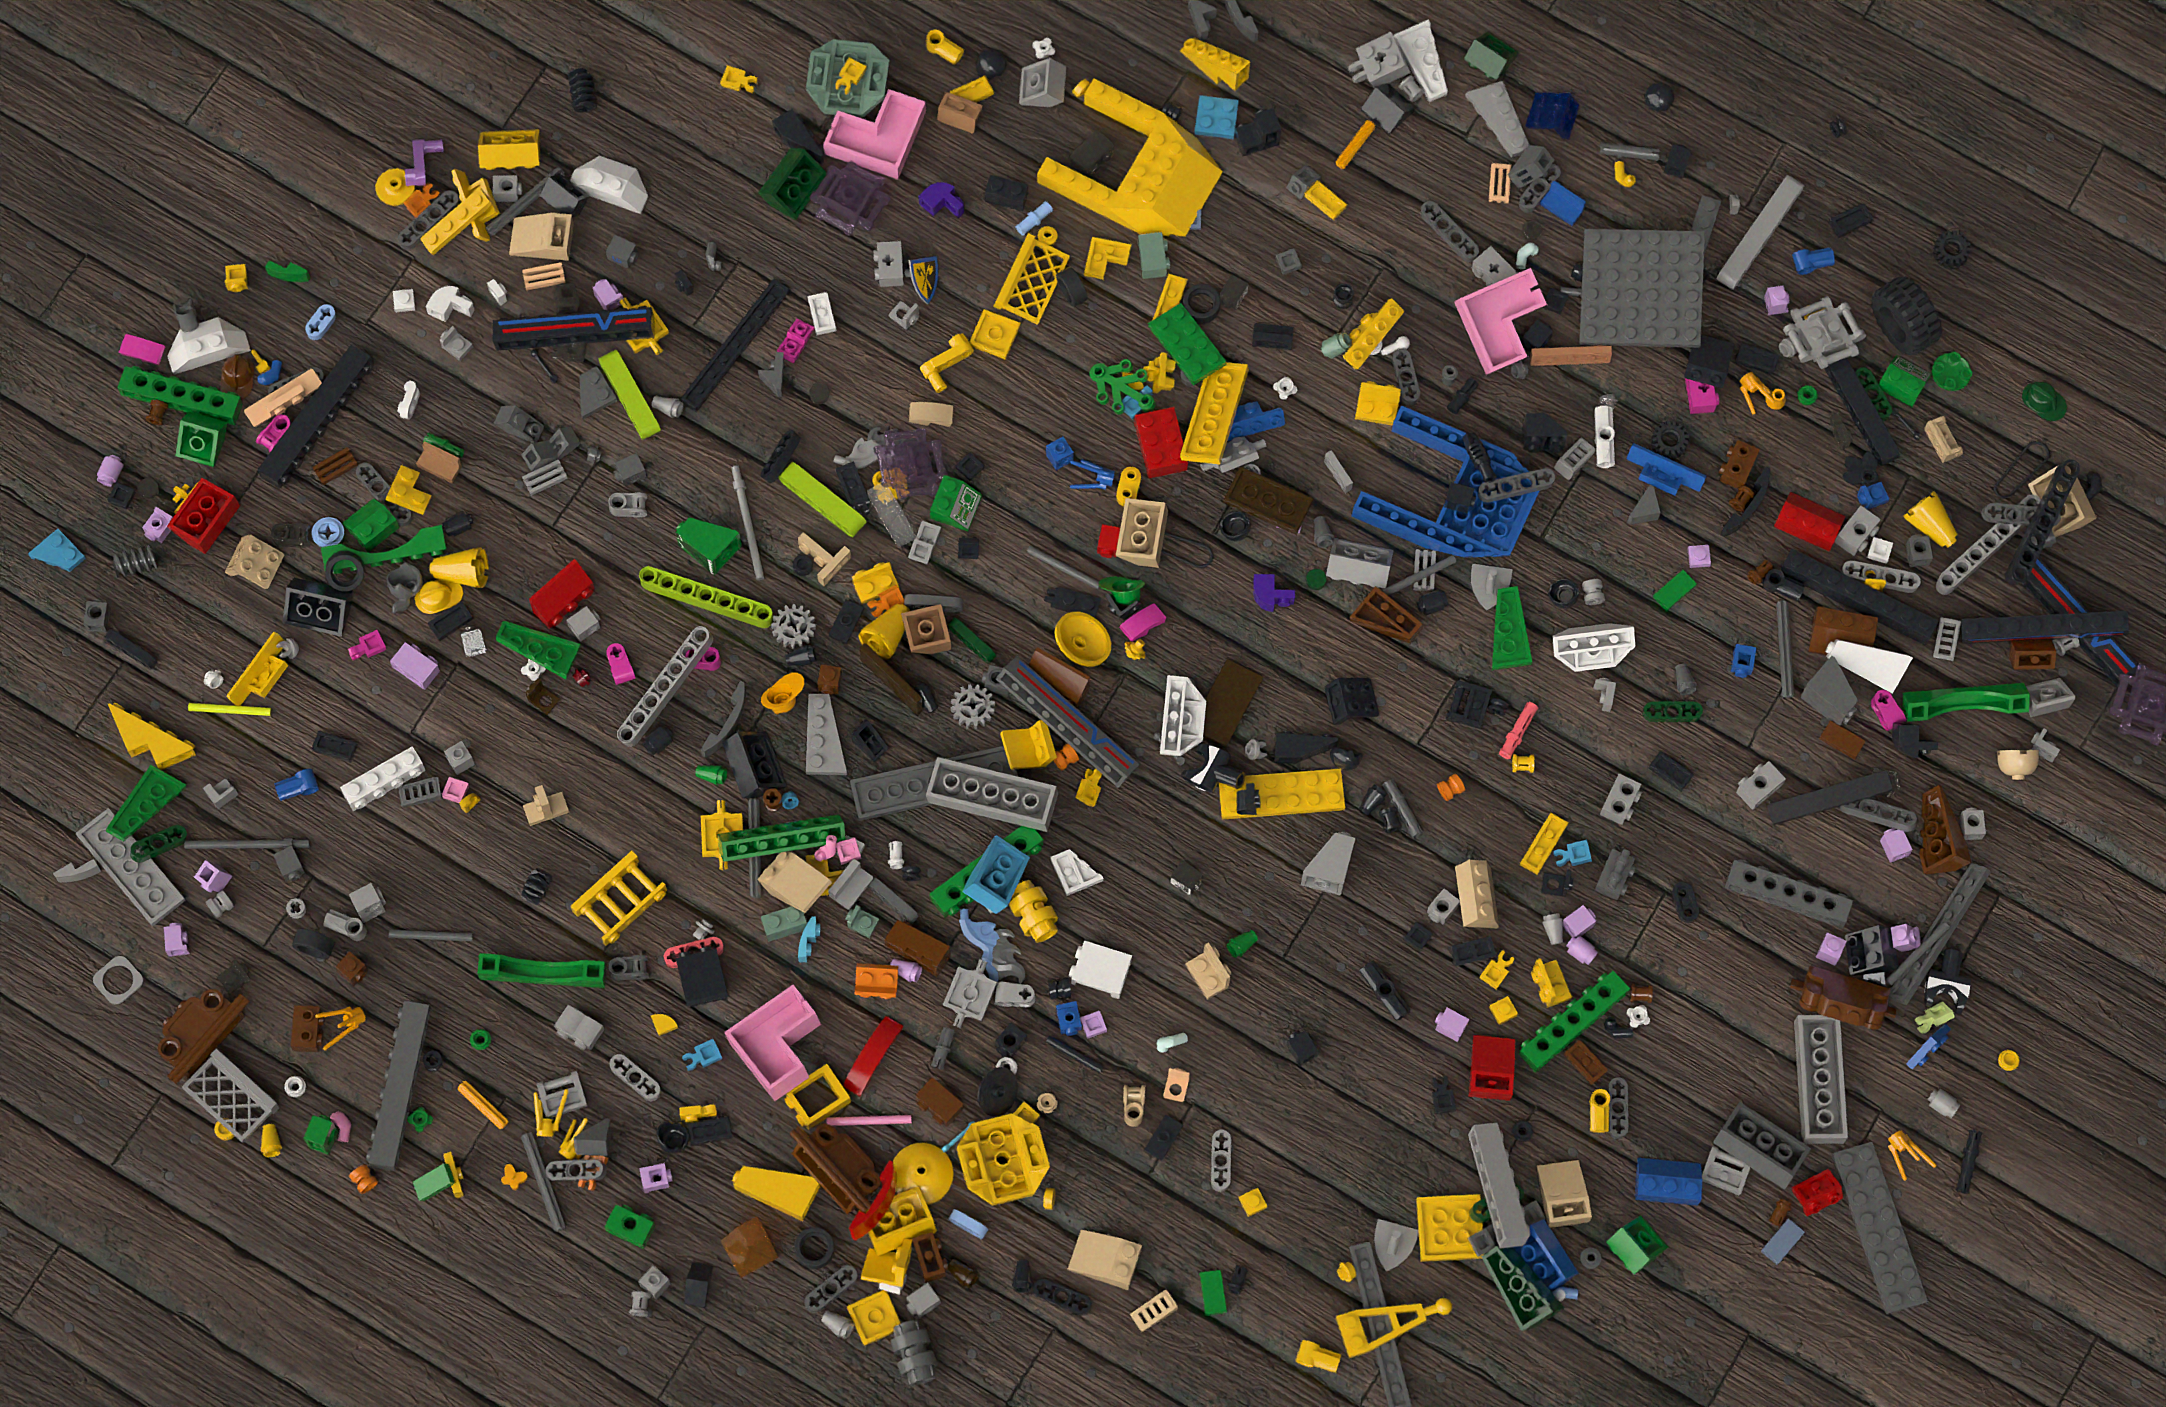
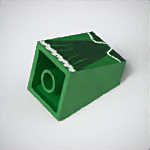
[676,517,741,576]

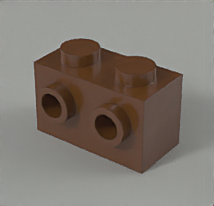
[1719,440,1760,489]
[2009,640,2056,670]
[291,1006,325,1052]
[915,1077,964,1127]
[912,1232,948,1283]

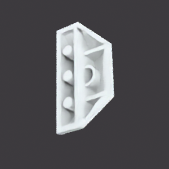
[570,156,648,214]
[168,317,251,375]
[1553,624,1635,672]
[1160,675,1206,756]

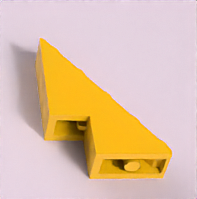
[1180,38,1250,91]
[108,703,196,770]

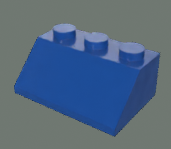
[1635,1158,1702,1206]
[1513,1220,1578,1292]

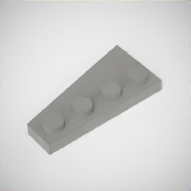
[1465,81,1529,158]
[806,694,847,775]

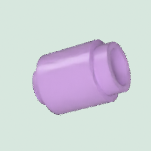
[97,455,124,487]
[1566,935,1598,965]

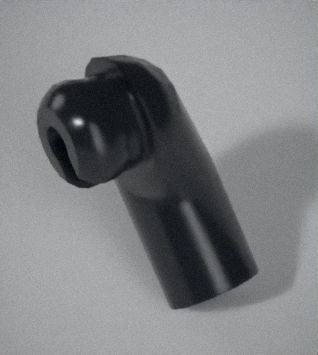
[2084,472,2102,501]
[1604,1017,1633,1038]

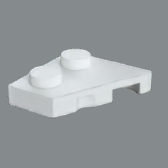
[1050,849,1103,896]

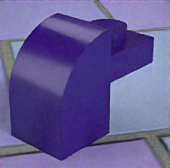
[919,182,964,218]
[1253,574,1295,612]

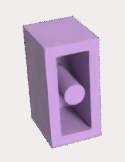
[390,642,440,690]

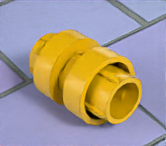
[1009,880,1058,943]

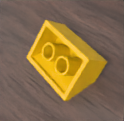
[478,129,540,170]
[859,1186,937,1256]

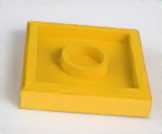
[969,309,1021,360]
[847,1290,901,1346]

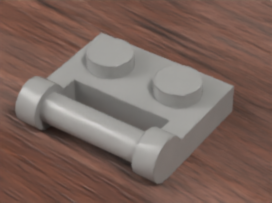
[536,1071,587,1119]
[1702,1145,1750,1196]

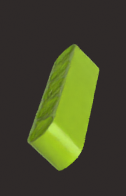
[598,350,661,440]
[778,462,866,538]

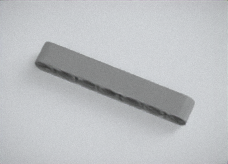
[1716,175,1805,290]
[1936,494,2041,595]
[617,626,713,747]

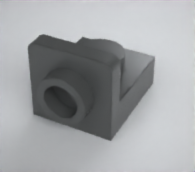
[1287,165,1321,199]

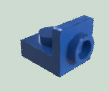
[1857,482,1889,510]

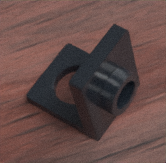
[1105,593,1144,620]
[1541,870,1573,897]

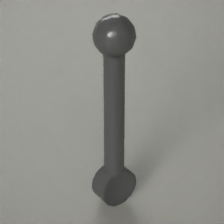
[1153,732,1185,766]

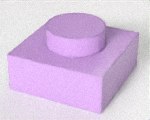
[1688,545,1711,568]
[1080,1011,1107,1039]

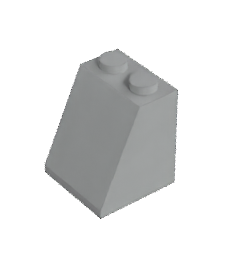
[1301,832,1355,896]

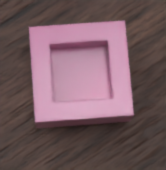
[442,777,469,803]
[836,838,861,865]

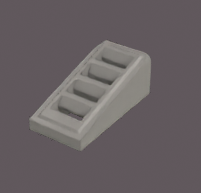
[1554,437,1596,480]
[1933,617,1961,661]

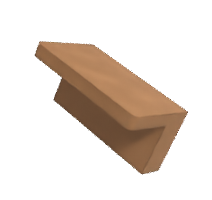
[937,92,983,134]
[416,441,462,483]

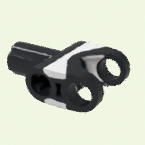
[1181,744,1245,793]
[1924,949,1971,1015]

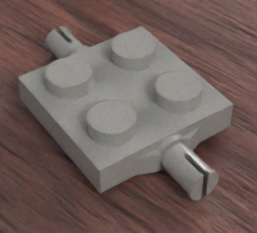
[1200,436,1266,473]
[943,959,998,1028]

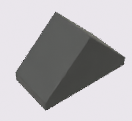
[1627,484,1660,525]
[573,1118,611,1156]

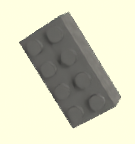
[1713,1102,1811,1190]

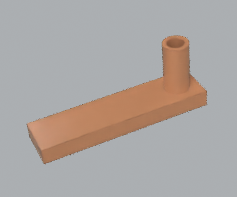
[1530,345,1612,366]

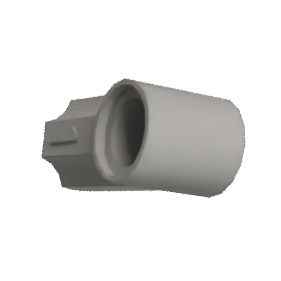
[323,910,367,941]

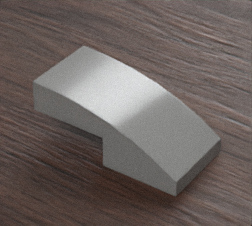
[908,521,941,565]
[53,859,101,882]

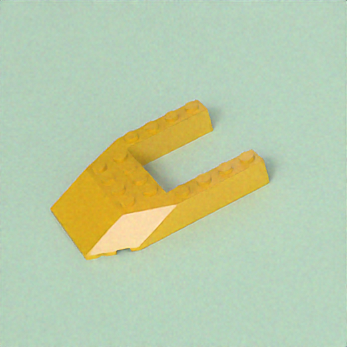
[1037,79,1223,237]

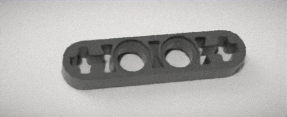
[398,191,459,250]
[1420,201,1479,262]
[356,463,412,527]
[1478,468,1555,502]
[1982,503,2061,527]
[1840,798,1917,832]

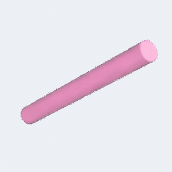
[827,1115,911,1126]

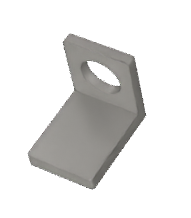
[889,301,919,330]

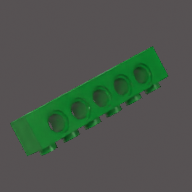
[117,366,243,425]
[717,814,846,862]
[929,826,1043,918]
[1519,971,1630,1073]

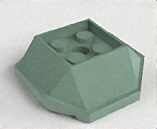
[806,39,889,118]

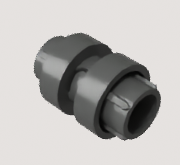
[890,1320,938,1386]

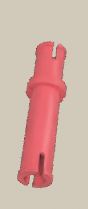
[1499,702,1538,759]

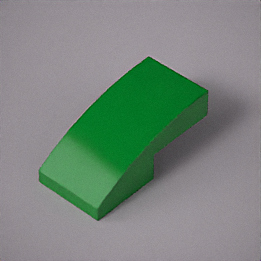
[265,260,310,282]

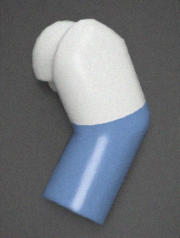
[1552,1287,1578,1301]

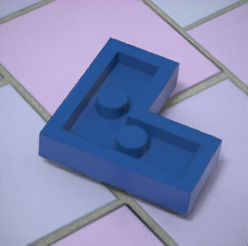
[1906,1024,1951,1069]

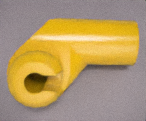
[1614,161,1636,187]

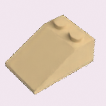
[757,851,832,913]
[1068,1230,1142,1290]

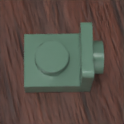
[846,905,879,939]

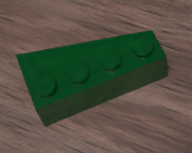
[1481,1246,1565,1331]

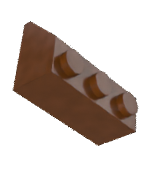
[1808,606,1878,655]
[1028,647,1090,709]

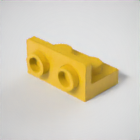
[852,562,899,604]

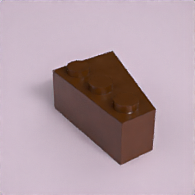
[1350,586,1423,644]
[884,920,951,977]

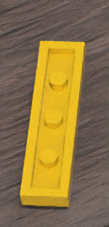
[420,188,493,255]

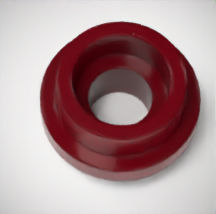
[572,668,591,687]

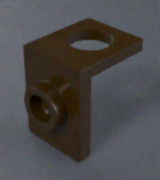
[526,678,560,715]

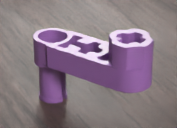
[405,139,443,186]

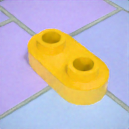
[1116,467,1141,506]

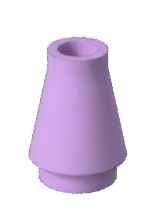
[890,958,922,982]

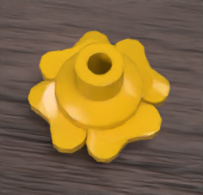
[1124,639,1146,660]

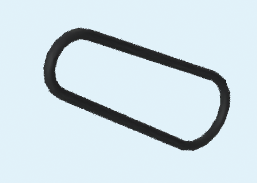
[1994,441,2050,499]
[1161,532,1213,568]

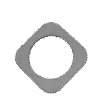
[93,956,143,1005]

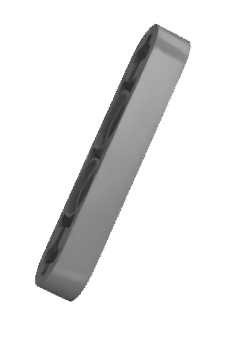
[1841,561,1920,593]

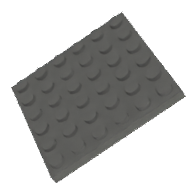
[1580,229,1705,348]

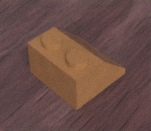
[901,604,951,654]

